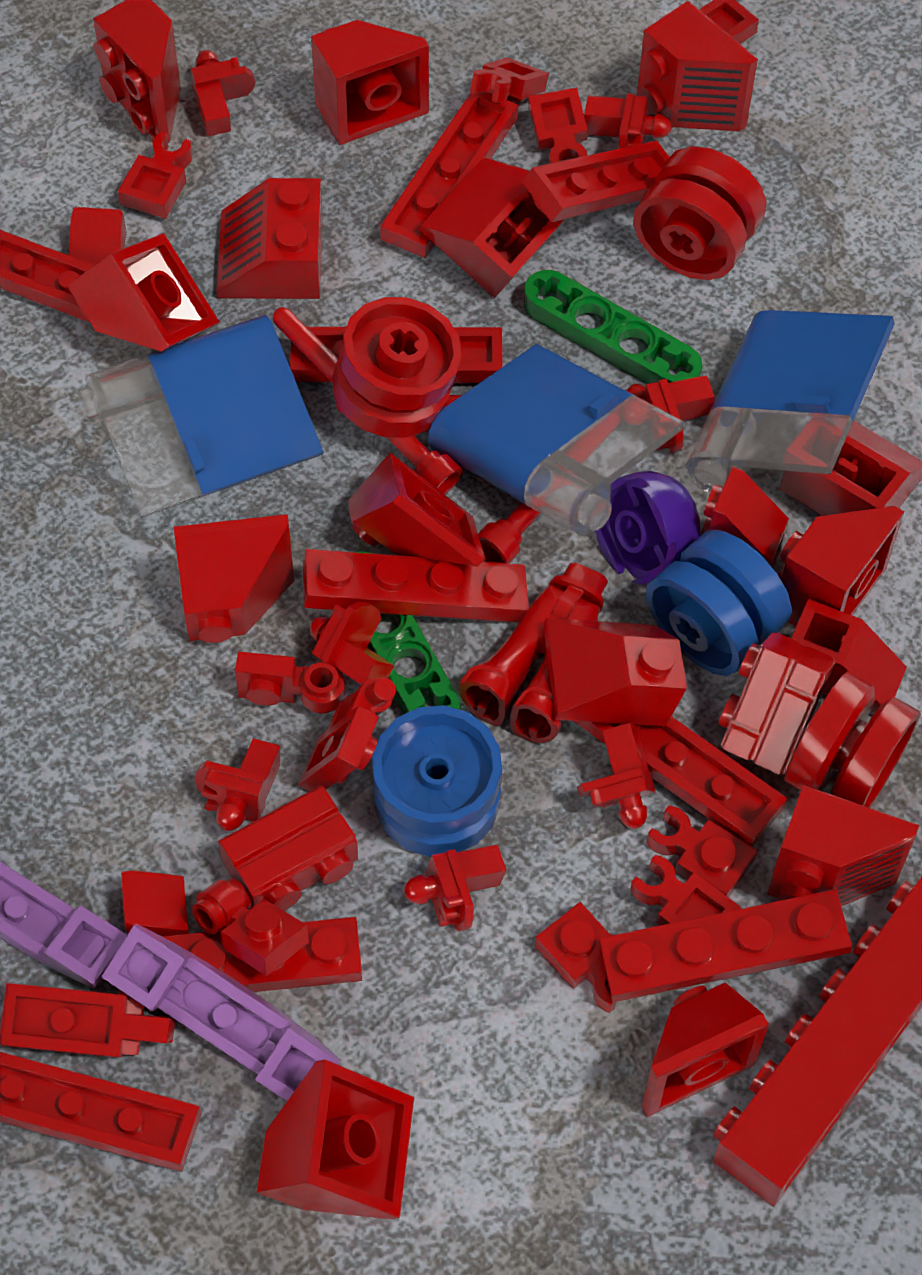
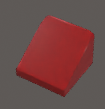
[69,207,127,265]
[121,870,189,937]

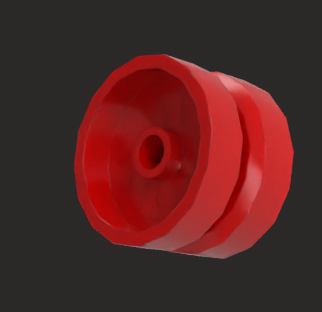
[633,146,767,280]
[332,297,462,438]
[784,671,921,808]

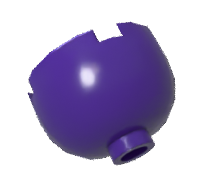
[594,470,700,585]

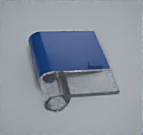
[685,310,895,492]
[78,314,324,518]
[428,343,683,536]

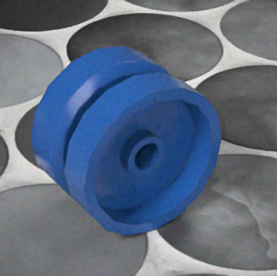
[645,530,792,676]
[372,706,502,857]

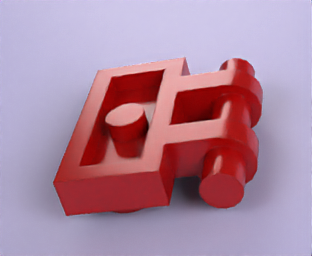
[298,677,396,791]

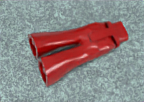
[458,563,608,743]

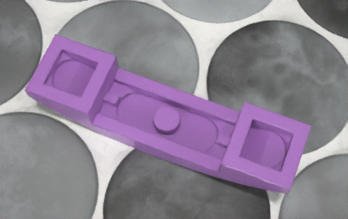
[0,862,127,988]
[102,924,341,1101]

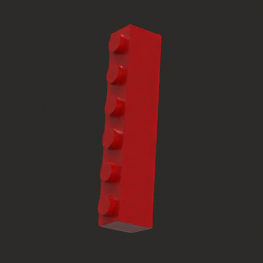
[713,876,922,1207]

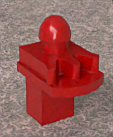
[191,50,256,137]
[584,94,672,149]
[622,375,715,453]
[310,602,394,685]
[577,723,656,829]
[194,738,280,831]
[404,844,507,932]

